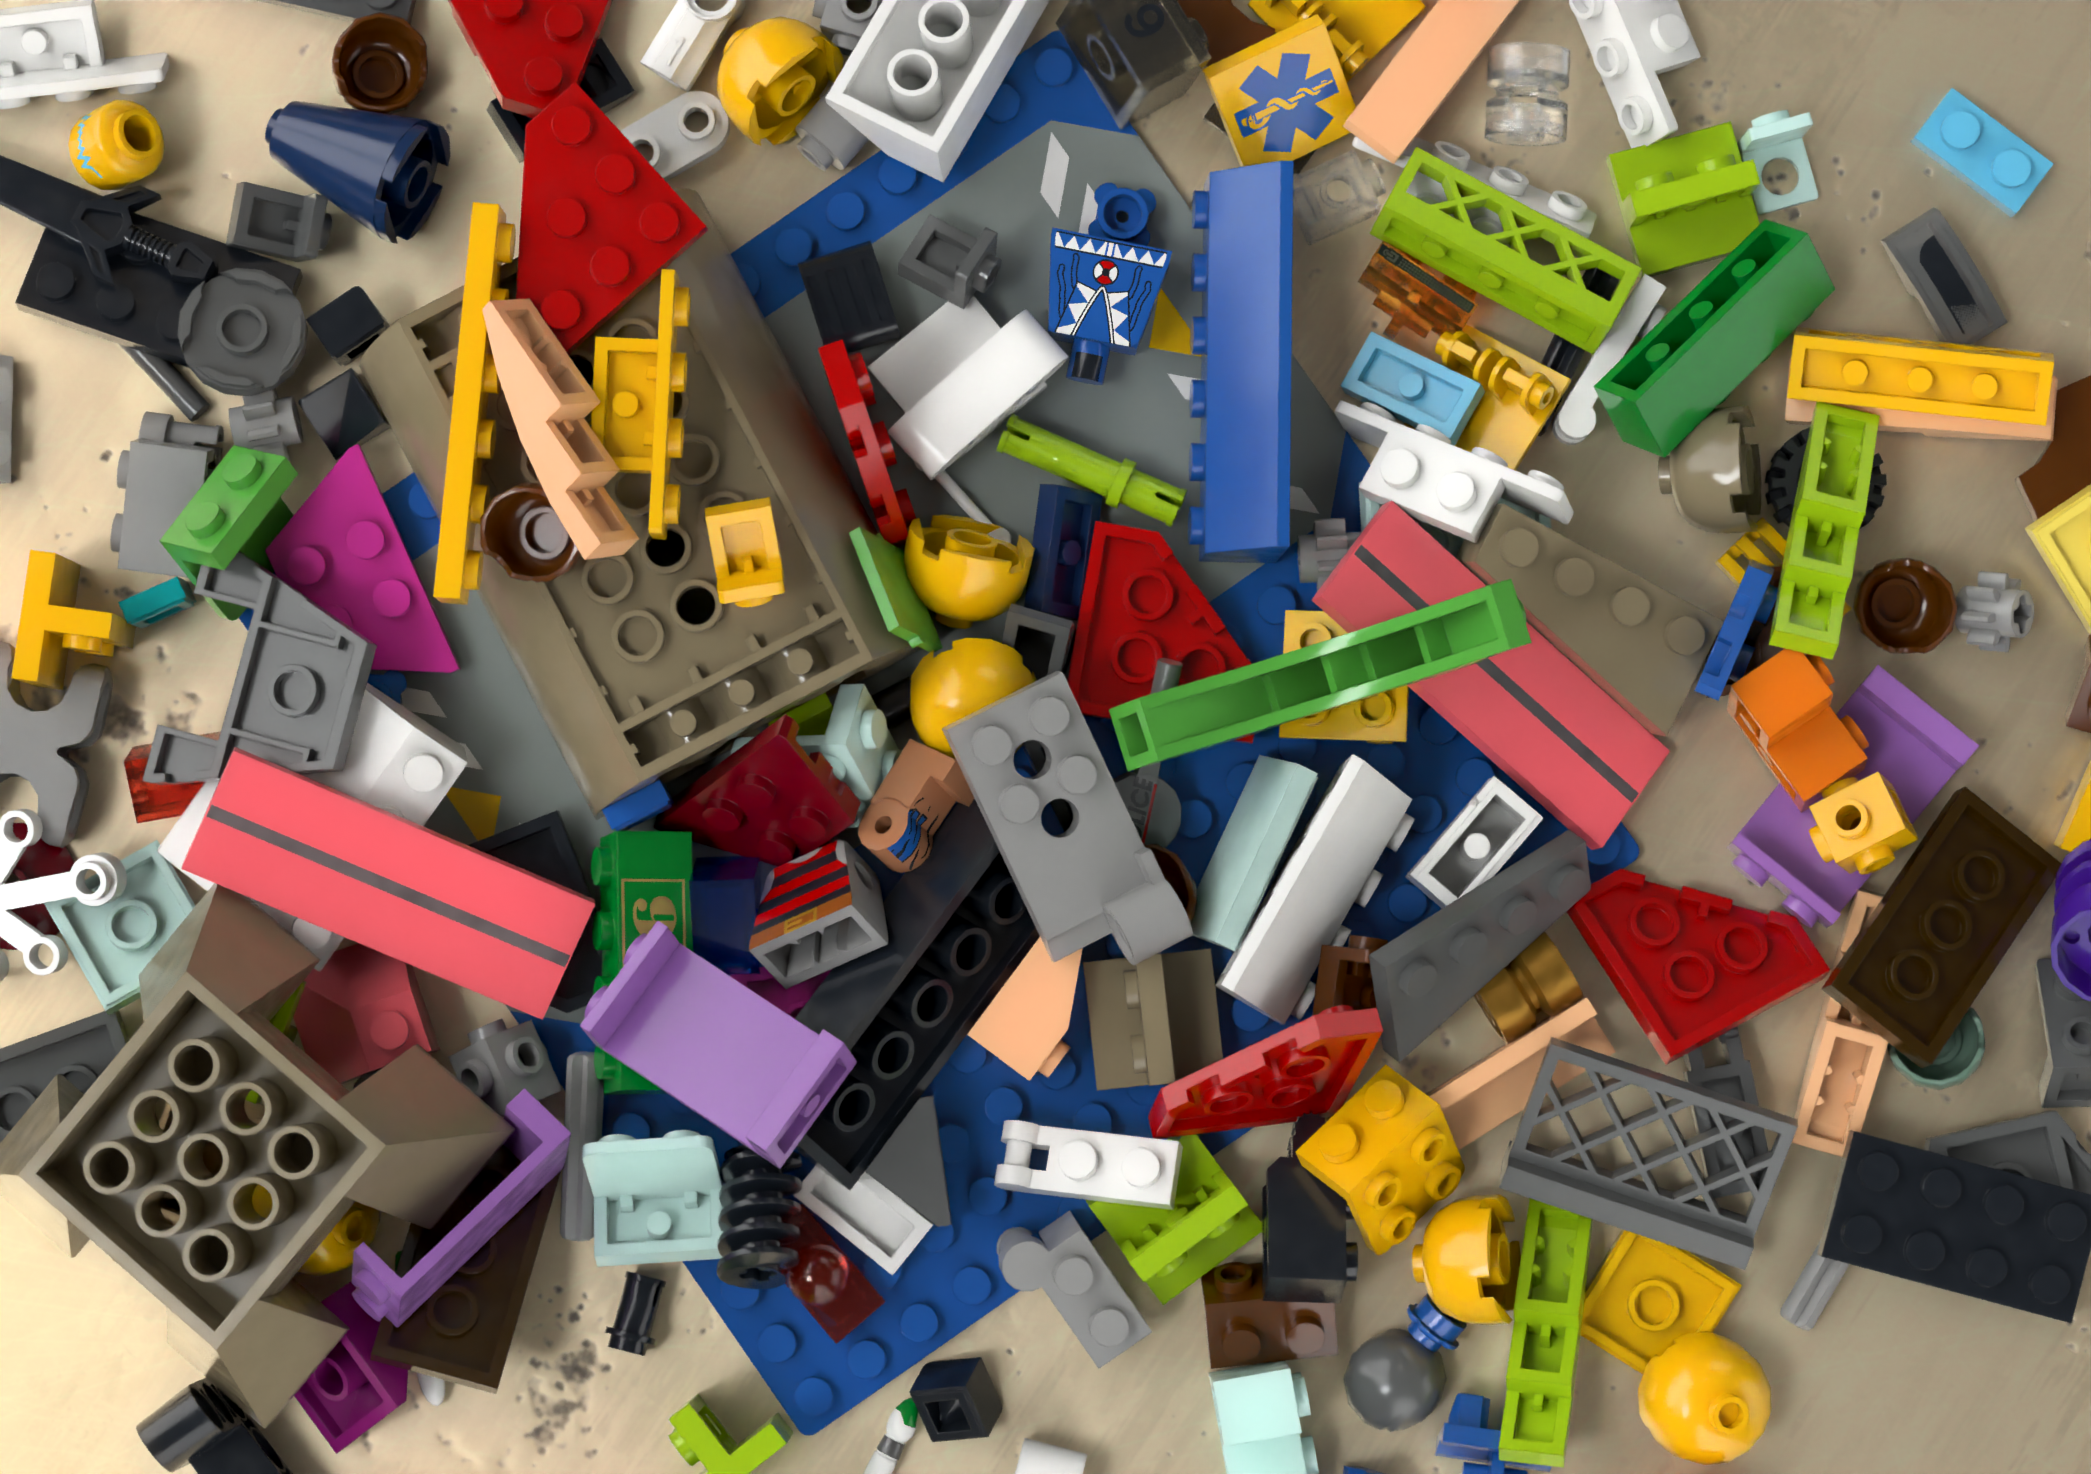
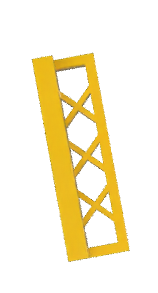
[1787,327,2054,426]

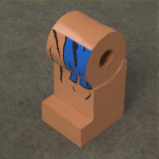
[858,739,974,873]

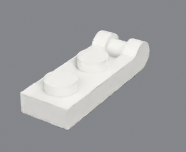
[1552,274,1667,445]
[994,1120,1183,1210]

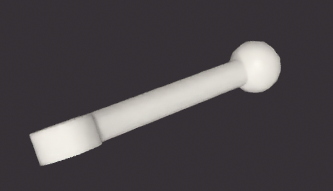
[914,462,1012,543]

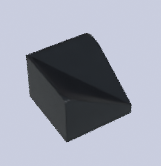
[306,286,390,366]
[298,368,390,460]
[909,1357,1002,1442]

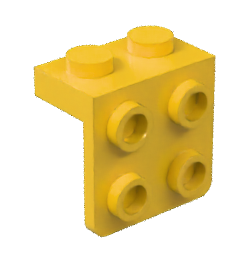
[1296,1064,1465,1255]

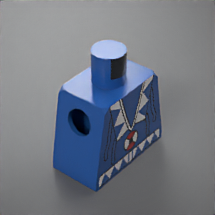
[1048,228,1172,385]

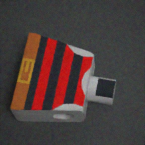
[749,836,888,989]

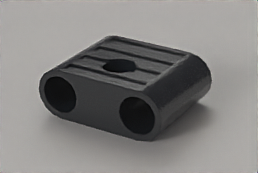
[797,241,901,354]

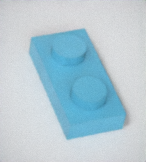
[1910,88,2054,218]
[1340,331,1485,446]

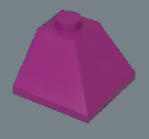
[294,1281,408,1454]

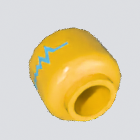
[68,100,165,191]

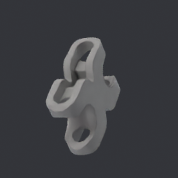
[0,641,113,848]

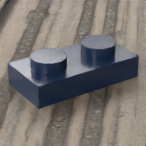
[1024,484,1103,620]

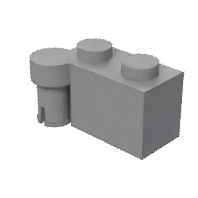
[110,411,224,578]
[996,1210,1152,1368]

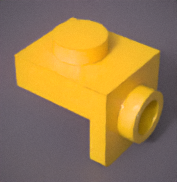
[705,497,785,607]

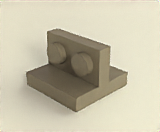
[1083,949,1223,1091]

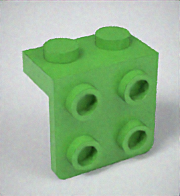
[159,445,298,621]

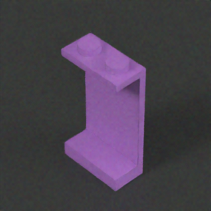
[1727,665,1979,928]
[580,920,857,1169]
[351,1088,571,1328]

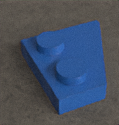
[1694,559,1778,701]

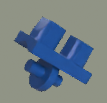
[1435,1393,1552,1474]

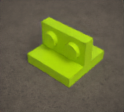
[1606,121,1760,279]
[1085,1134,1262,1305]
[668,1394,793,1474]

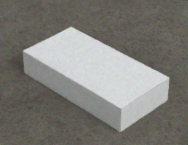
[793,1166,933,1276]

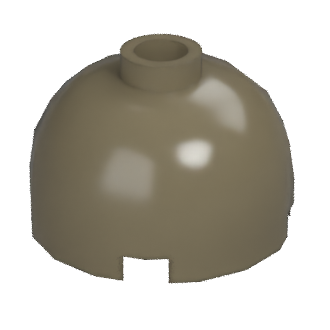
[1658,406,1762,533]

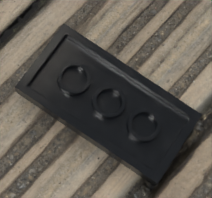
[15,213,303,368]
[1817,1130,2091,1323]

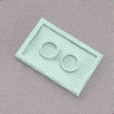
[1191,755,1318,951]

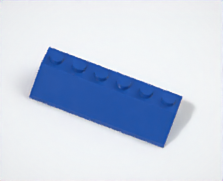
[1188,161,1294,563]

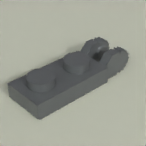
[1683,1027,1768,1198]

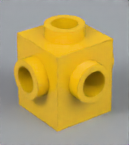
[1809,772,1919,875]

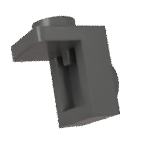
[226,182,332,262]
[898,214,1002,309]

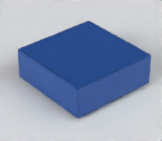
[602,780,674,832]

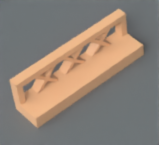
[1426,997,1616,1151]

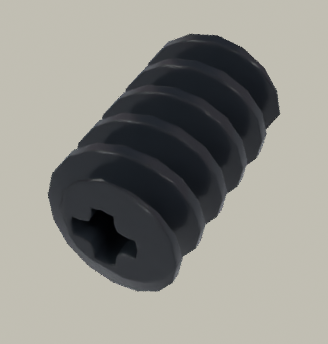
[716,1145,803,1289]

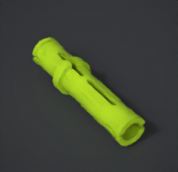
[996,414,1188,528]

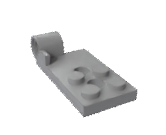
[942,671,1193,965]

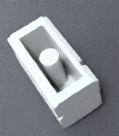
[1405,776,1543,909]

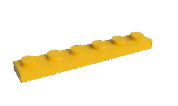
[433,202,516,605]

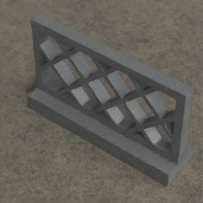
[1499,1037,1798,1270]

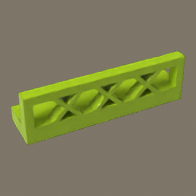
[1369,147,1642,355]

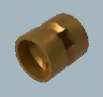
[1474,931,1584,1045]

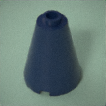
[265,101,450,243]

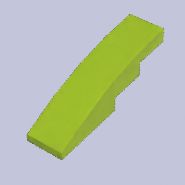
[1769,402,1880,659]
[1498,1198,1593,1468]

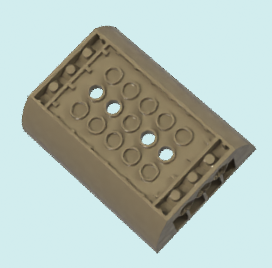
[359,188,922,820]

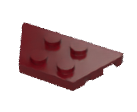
[653,714,861,866]

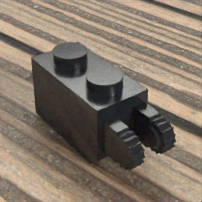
[1262,1112,1358,1303]

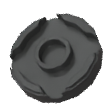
[177,268,308,396]

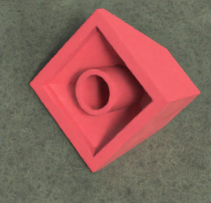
[293,943,441,1084]

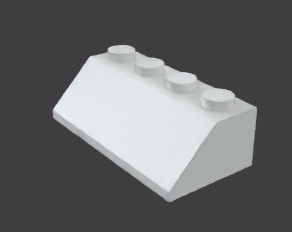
[825,0,1050,183]

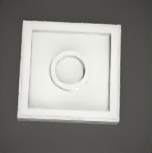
[868,295,1047,467]

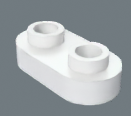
[621,91,730,182]

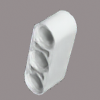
[888,309,1069,480]

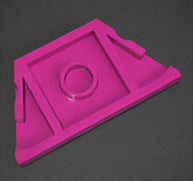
[265,444,461,673]

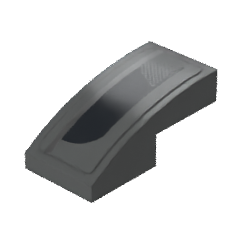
[1881,207,2007,345]

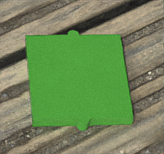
[849,527,943,652]

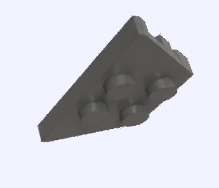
[1924,1110,2091,1194]

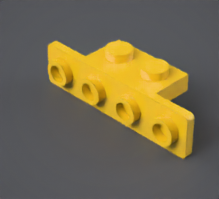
[591,269,691,539]

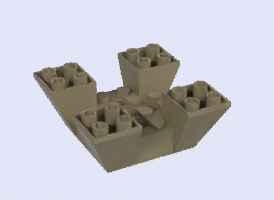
[0,883,515,1429]

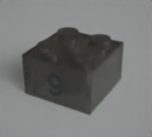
[1056,0,1212,130]

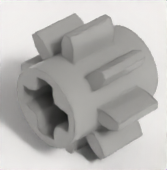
[229,388,303,461]
[1297,518,1362,592]
[1955,571,2034,652]

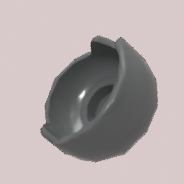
[1343,1329,1447,1432]

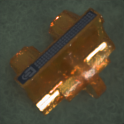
[1358,241,1479,340]

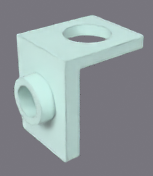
[1737,110,1819,215]

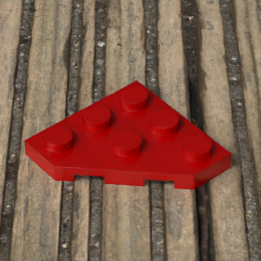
[448,0,613,118]
[516,81,708,355]
[818,339,916,547]
[1068,521,1254,744]
[1567,868,1830,1065]
[1148,1005,1383,1139]

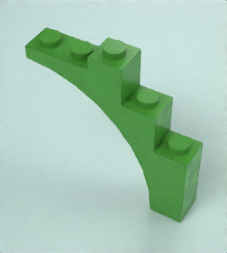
[1108,579,1532,771]

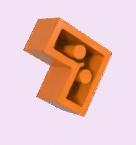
[1727,649,1869,813]

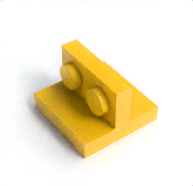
[11,550,136,690]

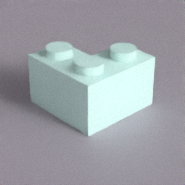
[1209,1361,1319,1474]

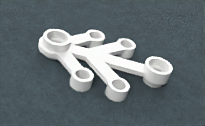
[0,809,127,981]

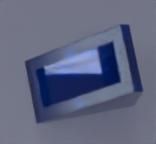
[689,856,761,975]

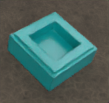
[118,577,197,629]

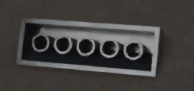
[794,798,1040,1190]

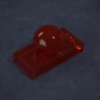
[781,1203,886,1344]

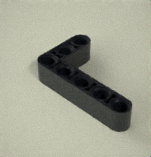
[136,1378,293,1474]

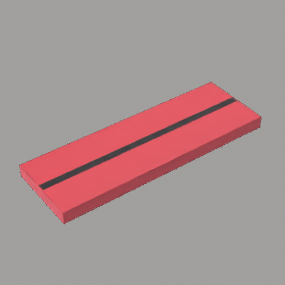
[1312,501,1670,850]
[181,747,596,1020]

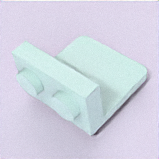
[731,684,902,828]
[582,1130,724,1267]

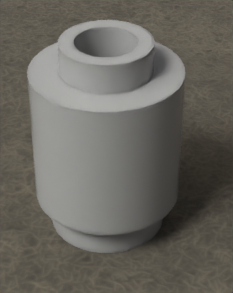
[795,83,869,171]

